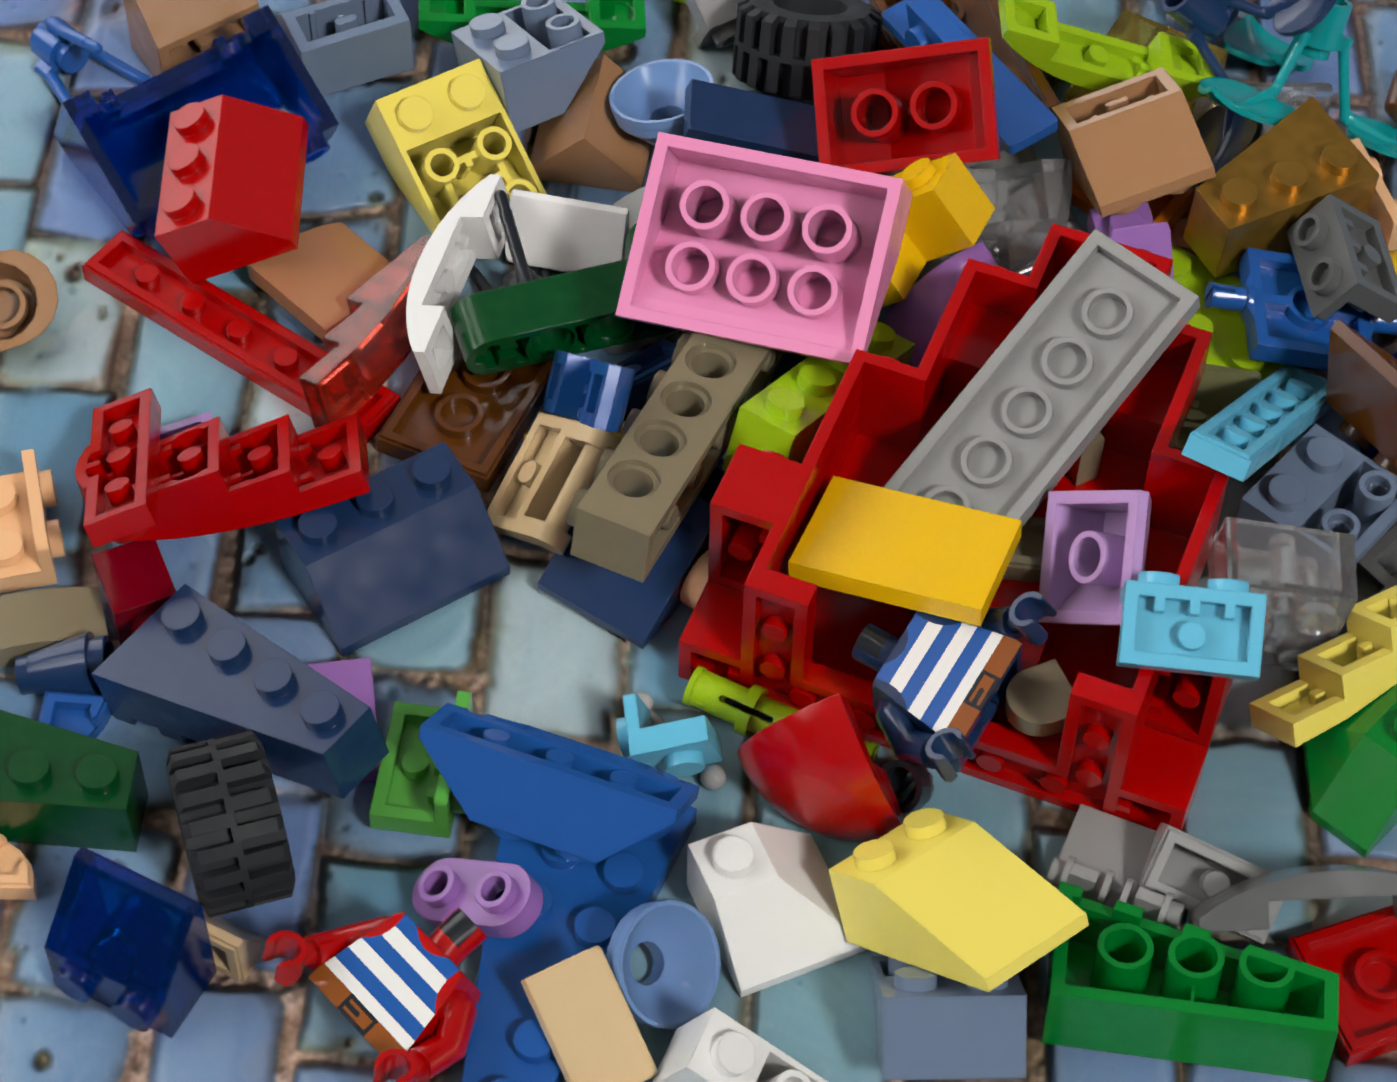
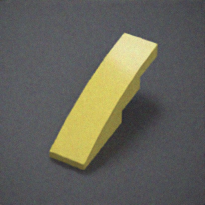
[1249,585,1397,748]

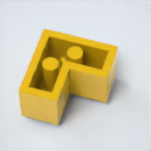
[882,152,995,307]

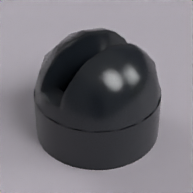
[881,760,934,814]

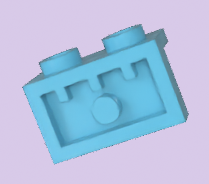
[1116,571,1267,681]

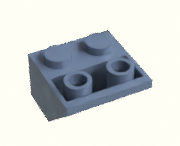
[267,0,414,101]
[451,0,606,133]
[1230,424,1397,578]
[871,956,1027,1080]

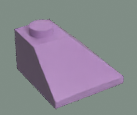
[1037,490,1152,626]

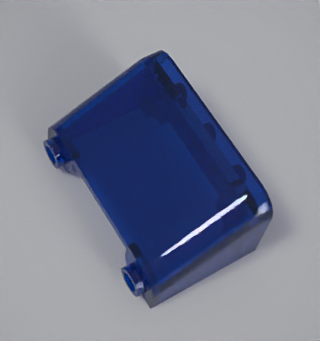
[54,5,339,241]

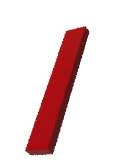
[82,230,401,444]

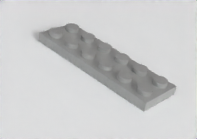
[884,228,1201,527]

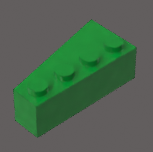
[1041,881,1339,1082]

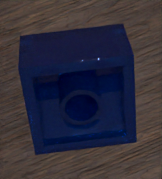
[44,846,217,1038]

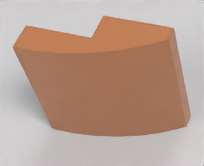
[247,222,411,346]

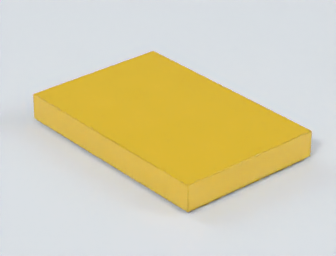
[788,476,1022,627]

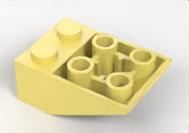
[365,58,547,234]

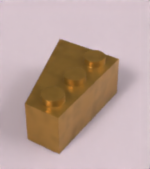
[1183,96,1380,279]

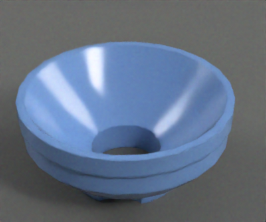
[609,59,714,145]
[606,900,721,1029]

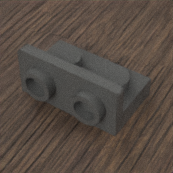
[1287,194,1397,324]

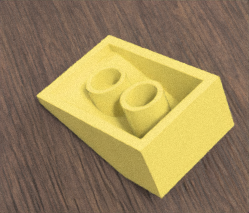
[828,808,1089,992]

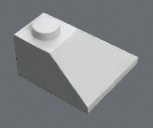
[687,822,867,998]

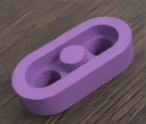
[412,858,543,938]

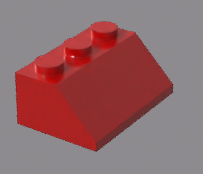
[154,94,309,284]

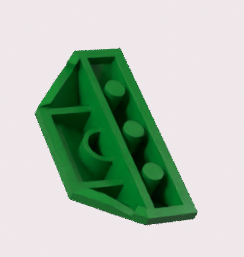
[1303,684,1397,858]

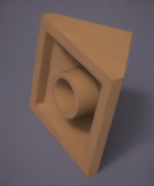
[530,54,653,192]

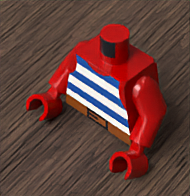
[262,907,487,1082]

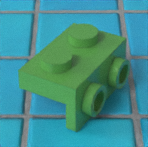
[369,690,473,838]

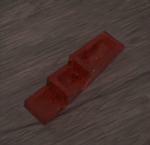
[299,234,431,428]

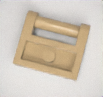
[487,412,620,555]

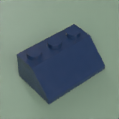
[275,441,510,657]

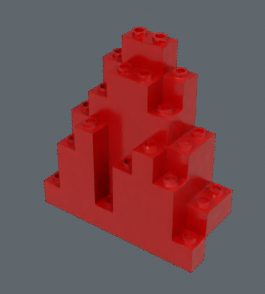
[678,223,1233,831]

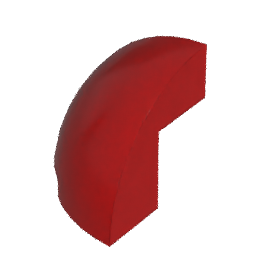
[736,693,904,842]

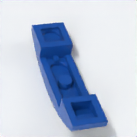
[541,350,636,433]

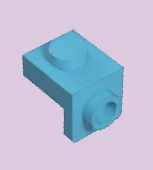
[616,693,724,777]

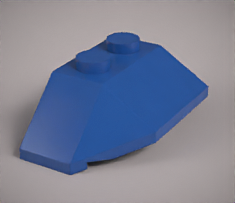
[419,703,700,863]

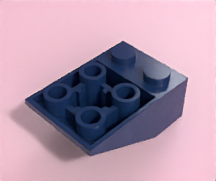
[537,458,725,649]

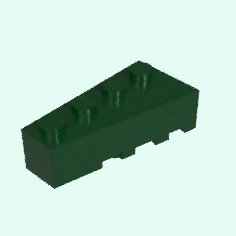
[0,710,149,852]

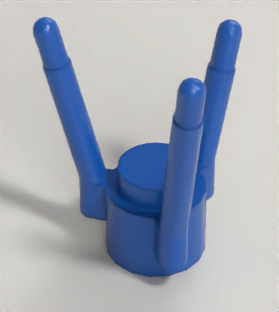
[30,16,170,135]

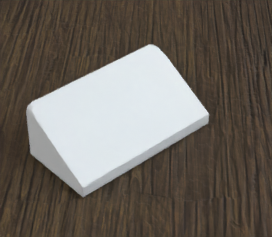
[505,189,630,272]

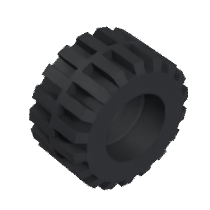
[732,0,882,101]
[166,729,296,918]

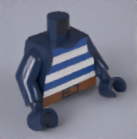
[851,591,1057,783]

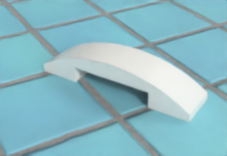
[406,174,510,394]

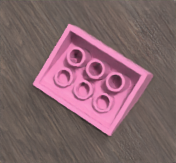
[615,132,913,365]

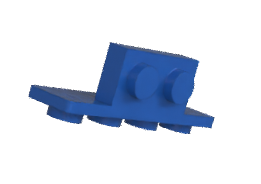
[882,0,1058,154]

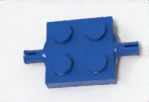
[1204,247,1397,371]

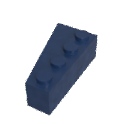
[91,584,389,799]

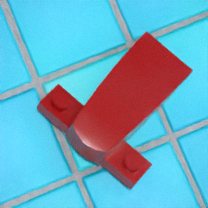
[75,388,371,548]

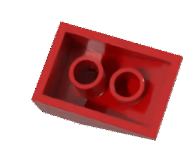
[811,37,1001,176]

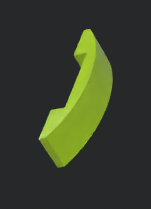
[998,0,1214,99]

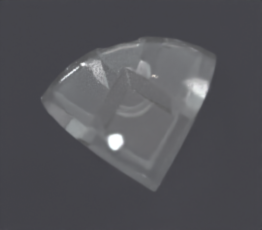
[949,159,1072,276]

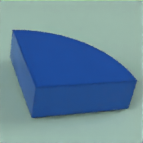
[38,691,112,739]

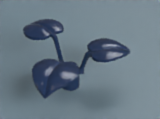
[1160,0,1337,186]

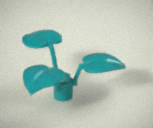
[1197,0,1397,158]

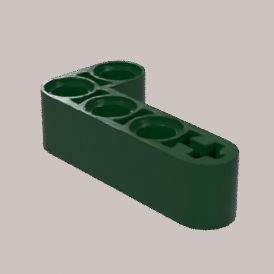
[448,223,677,375]

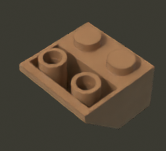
[123,0,264,88]
[1051,67,1216,218]

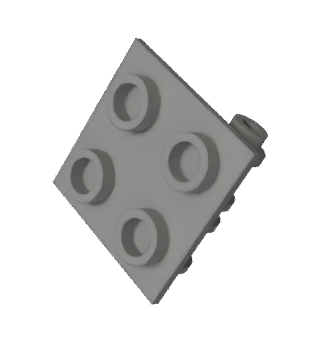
[1046,804,1186,929]

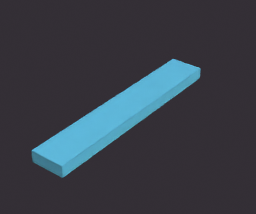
[1182,364,1332,482]

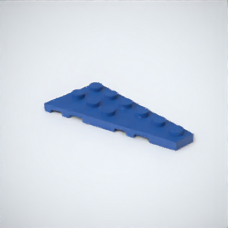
[462,806,697,1082]

